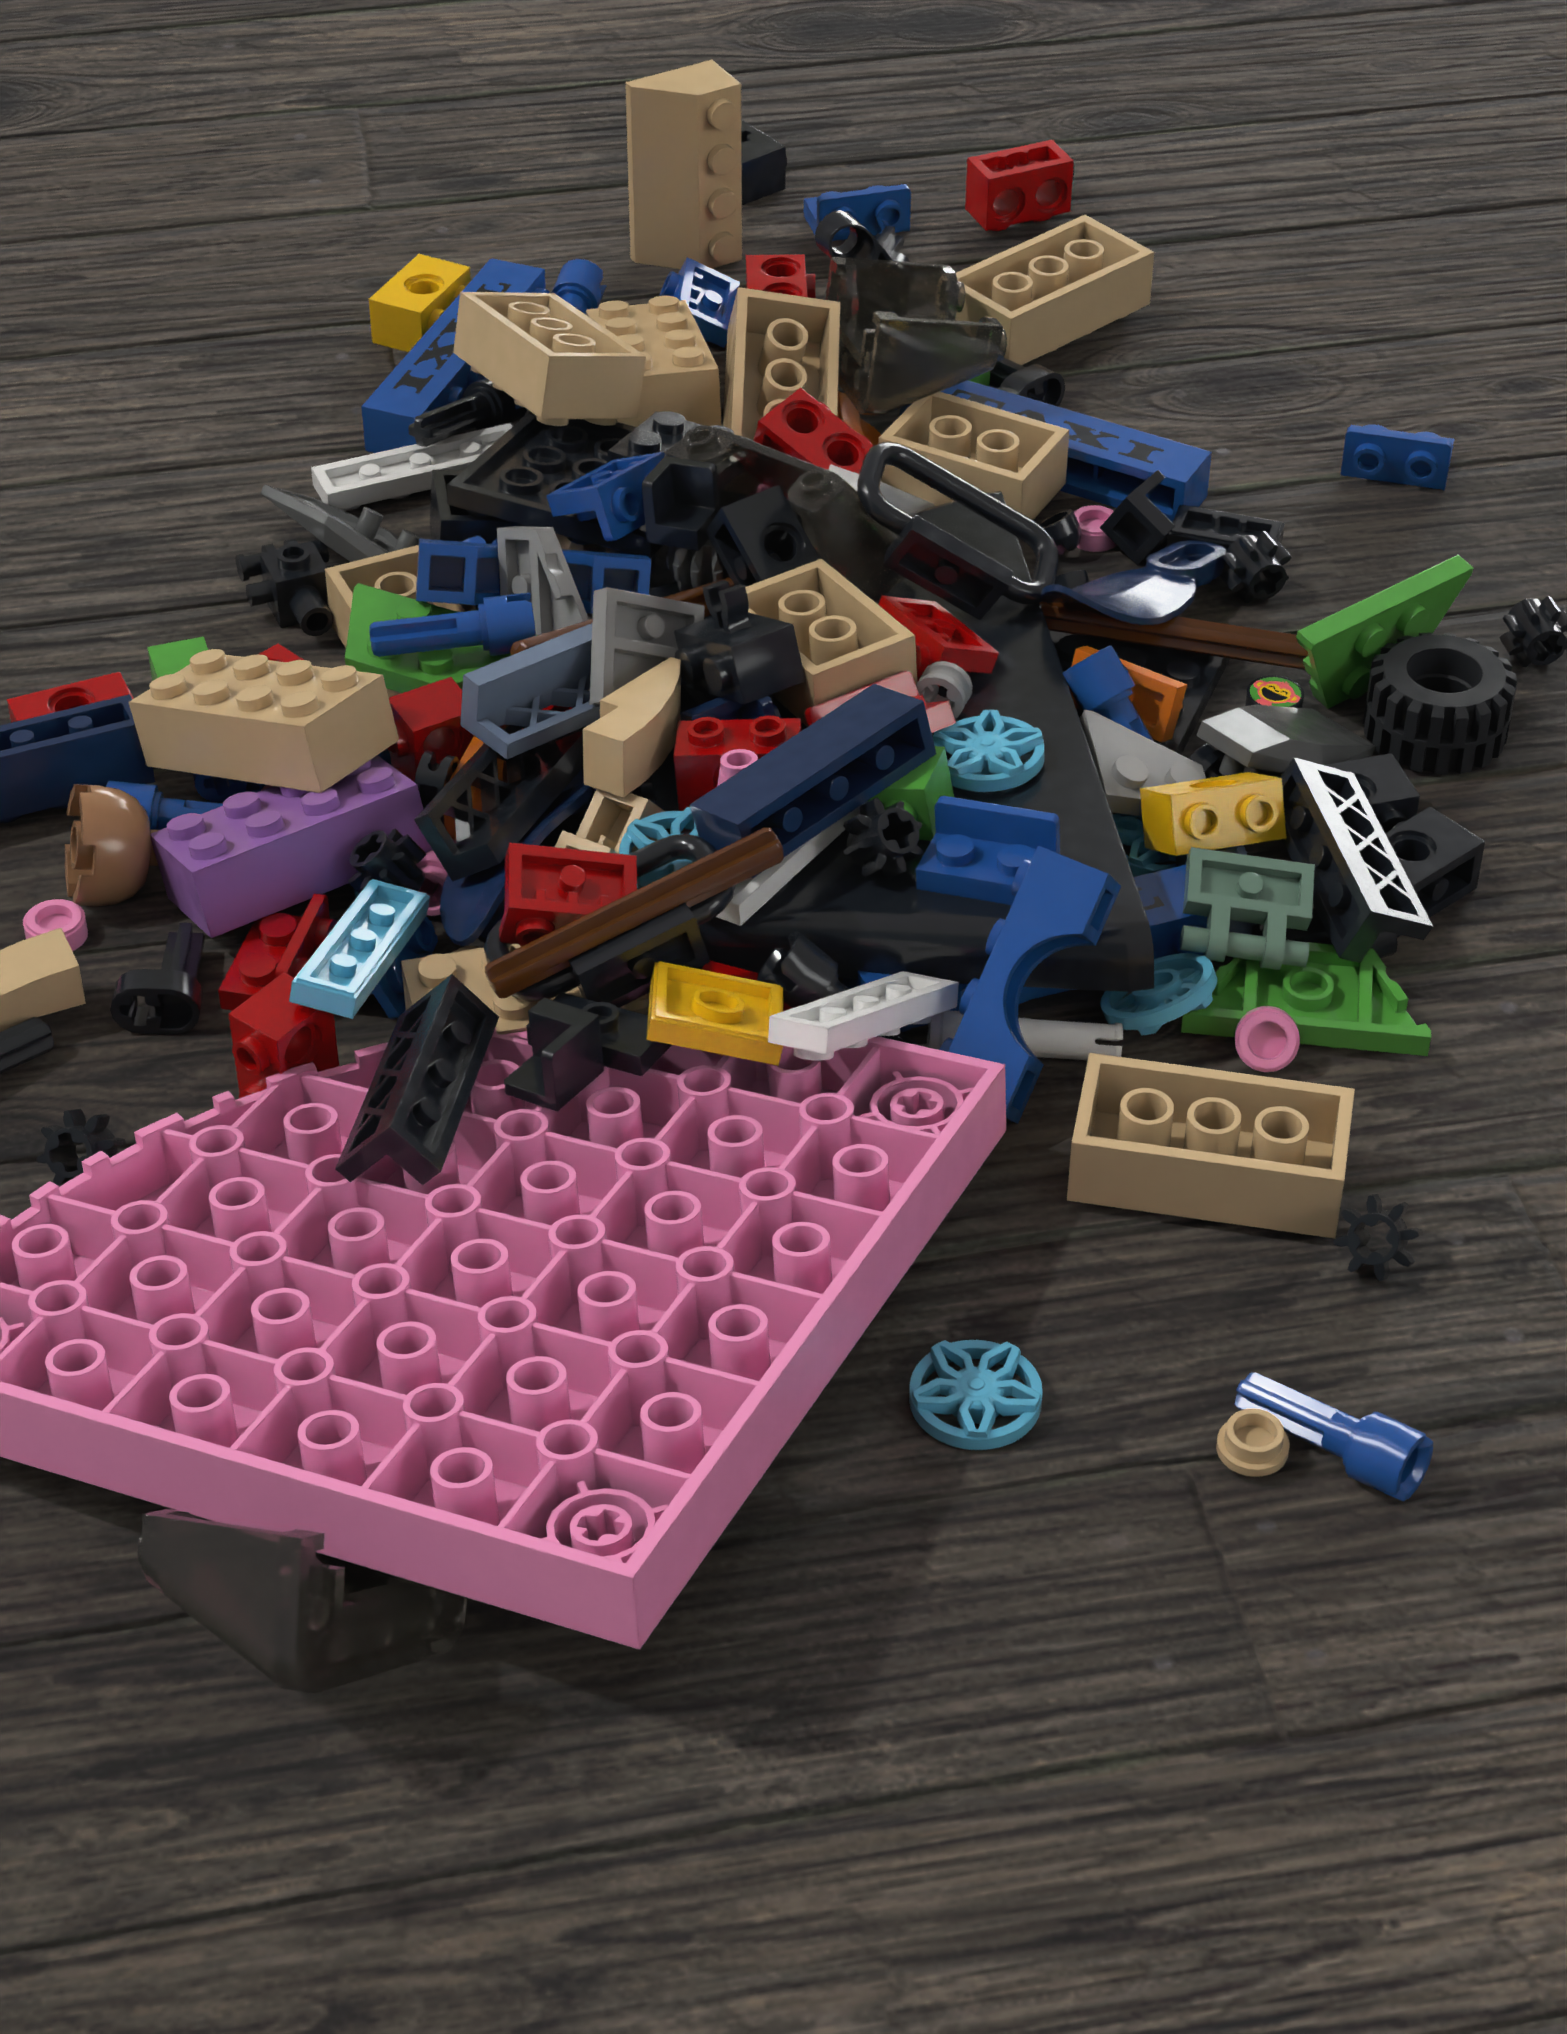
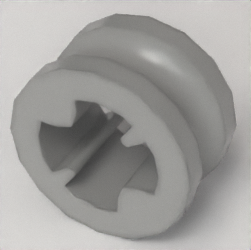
[916,661,973,719]

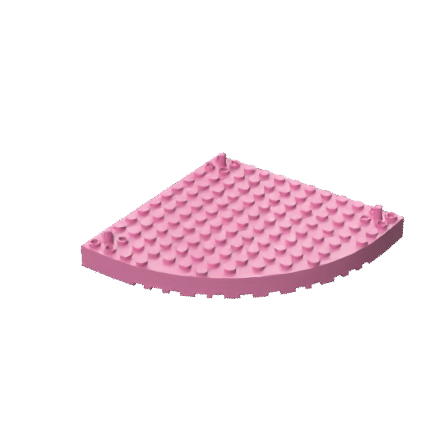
[0,1027,1006,1650]

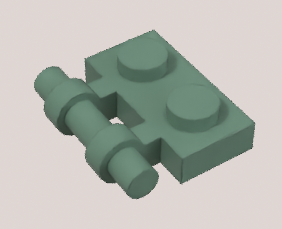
[1180,847,1315,970]

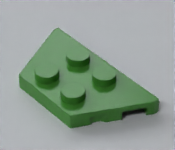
[1296,555,1474,709]
[345,583,511,693]
[1181,942,1431,1056]

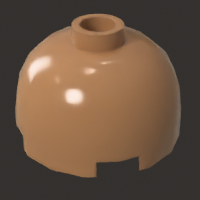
[65,784,159,906]

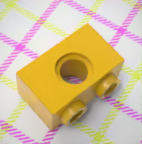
[369,254,471,352]
[1140,772,1286,856]

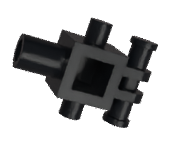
[235,537,342,636]

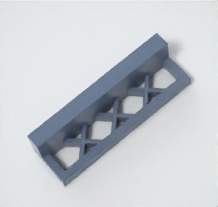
[460,623,686,759]

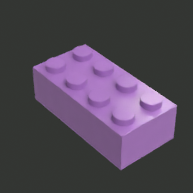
[150,755,432,938]

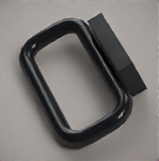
[857,442,1059,620]
[484,834,735,1008]

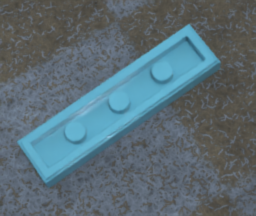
[289,879,430,1019]

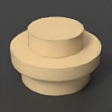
[1216,1408,1290,1477]

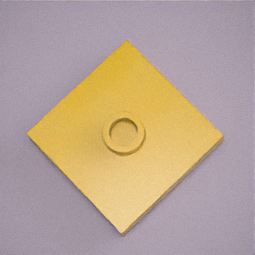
[646,961,783,1066]

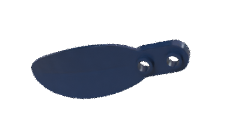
[1041,541,1226,625]
[440,768,596,946]

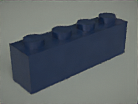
[690,684,936,878]
[0,694,155,823]

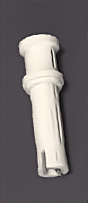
[927,1010,1123,1061]

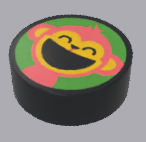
[1245,676,1304,708]

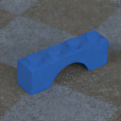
[416,539,651,614]
[939,846,1122,1124]

